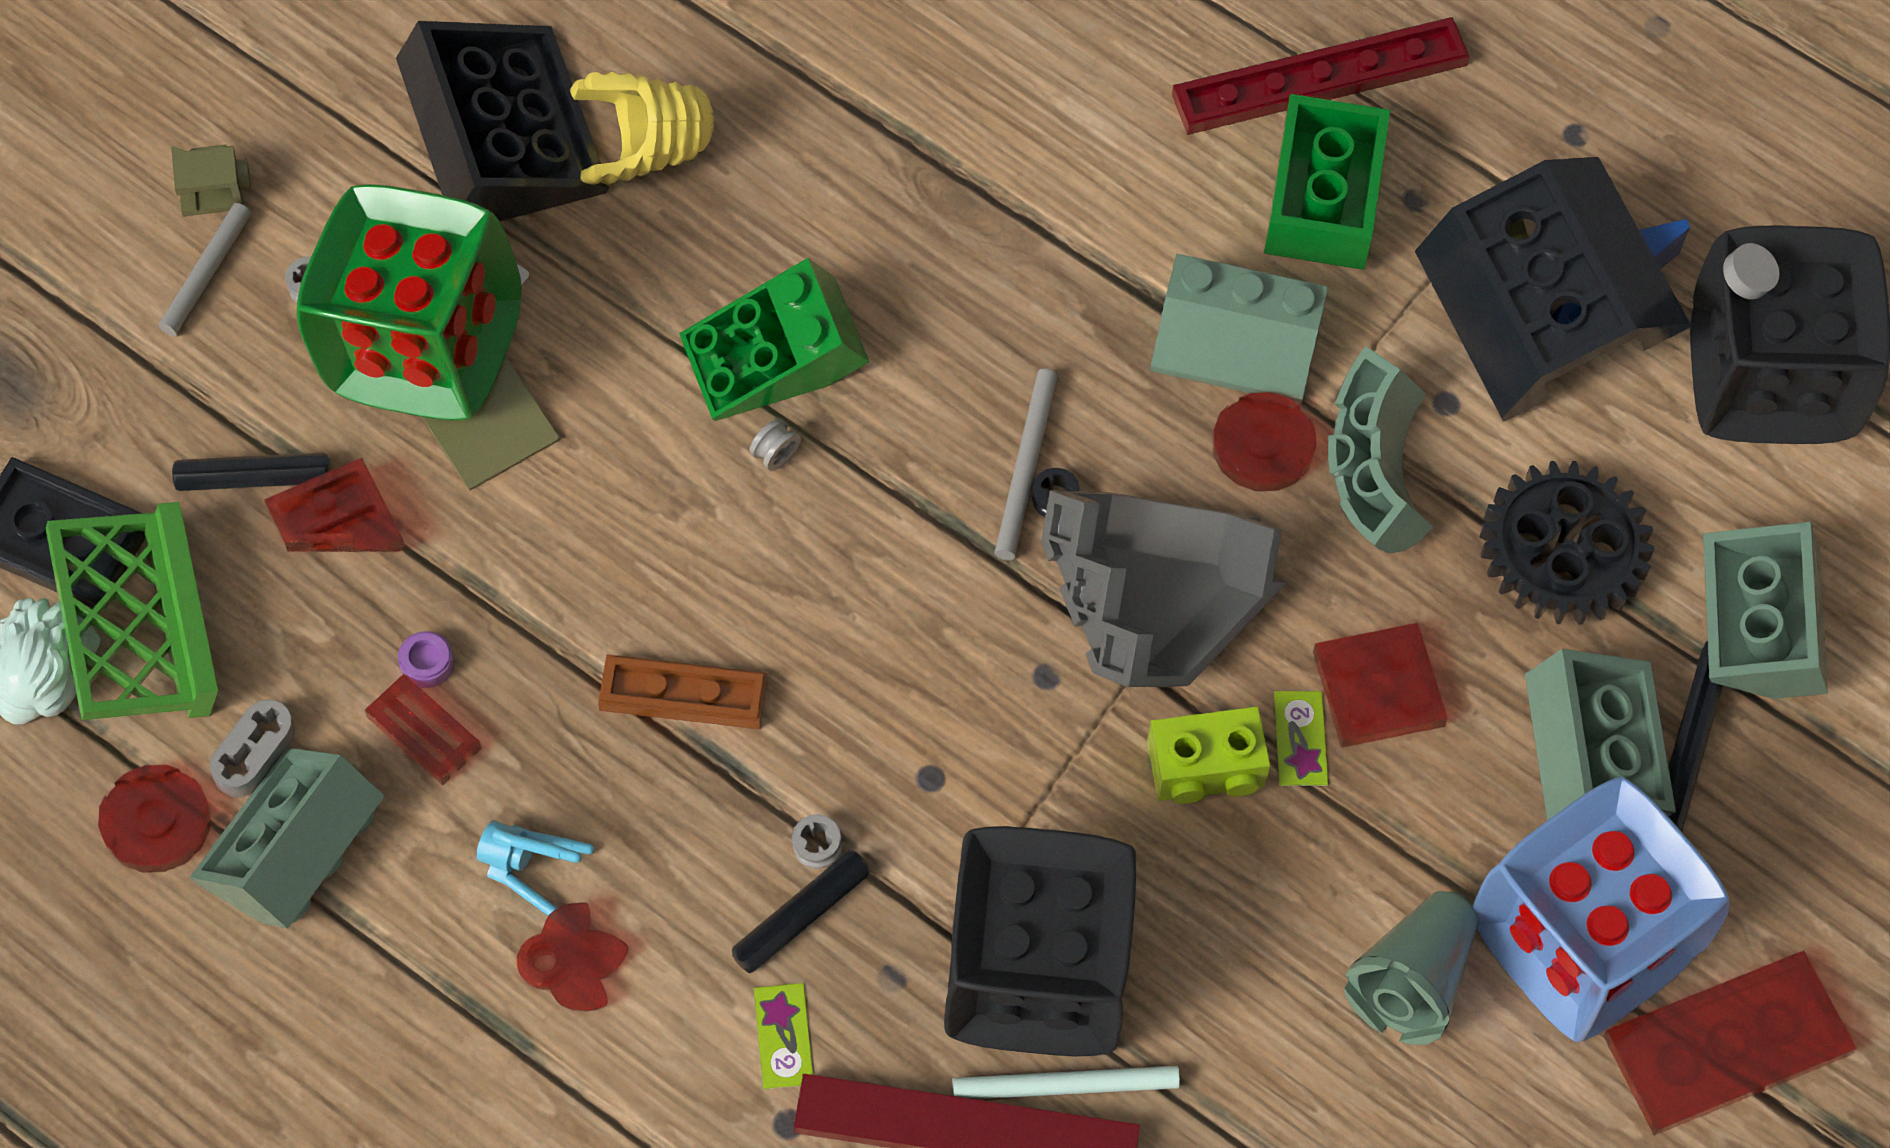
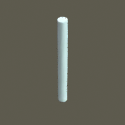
[952,1066,1179,1099]

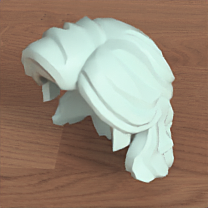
[0,598,101,724]

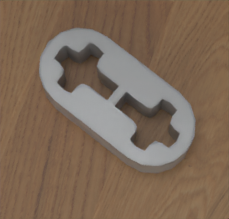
[210,700,295,798]

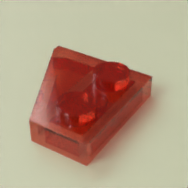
[264,458,405,552]

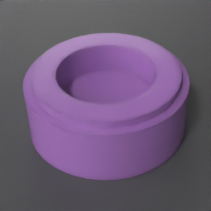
[398,631,454,688]

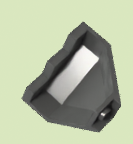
[1041,490,1287,687]

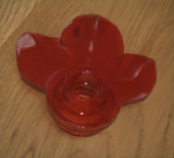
[517,902,629,1012]

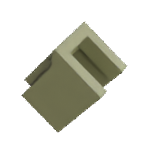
[171,144,251,217]

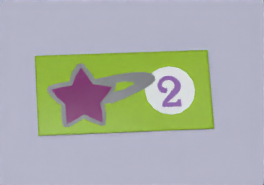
[1274,691,1328,786]
[753,983,813,1089]

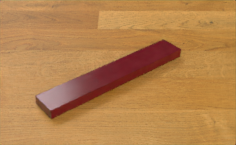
[1172,17,1470,135]
[794,1073,1140,1148]

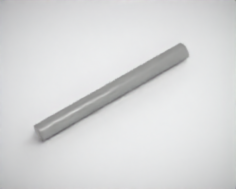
[994,369,1058,560]

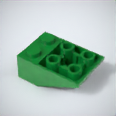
[679,258,870,421]

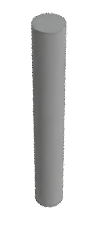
[158,203,252,336]

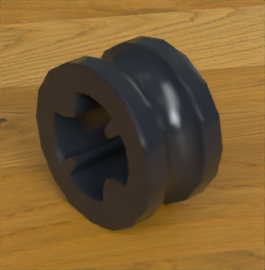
[1032,468,1080,517]

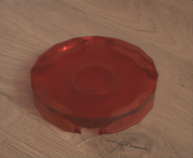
[1212,392,1317,492]
[98,765,211,873]

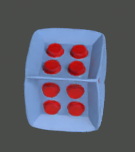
[1473,777,1730,1043]

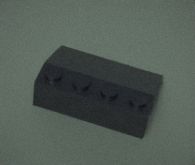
[396,21,610,221]

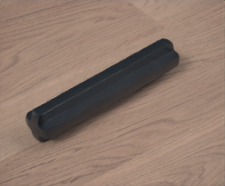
[172,452,331,491]
[732,850,869,973]

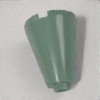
[1344,891,1478,1045]

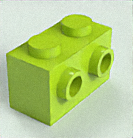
[1147,706,1270,804]

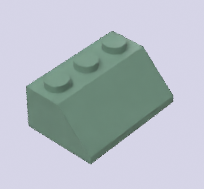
[1150,253,1328,404]
[1703,522,1828,699]
[1525,649,1676,820]
[189,748,385,929]

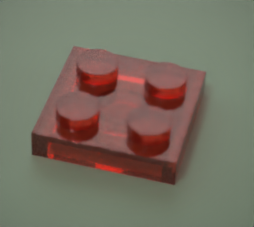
[1313,623,1448,748]

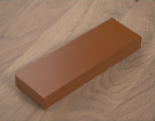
[598,654,767,730]

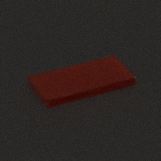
[1603,950,1857,1136]

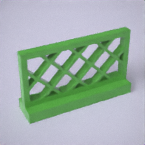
[46,502,218,720]

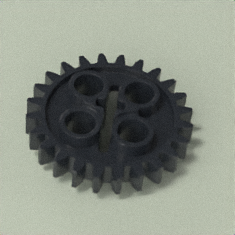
[1479,461,1655,625]

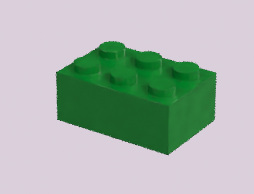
[1264,94,1390,270]

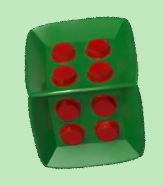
[296,184,522,421]

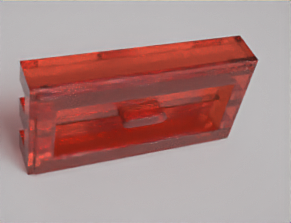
[365,674,482,785]

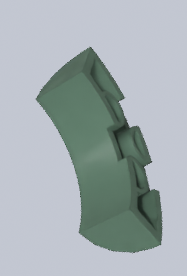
[1328,346,1433,554]

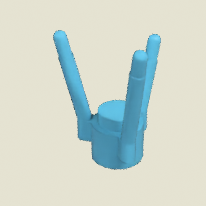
[477,820,594,936]

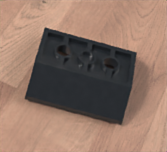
[1415,157,1691,422]

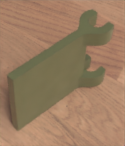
[421,355,560,491]

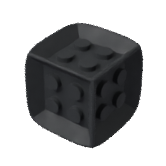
[1690,225,1890,444]
[944,826,1136,1057]

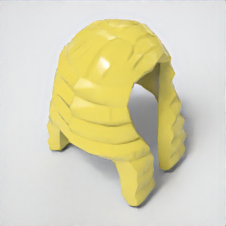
[570,71,714,185]

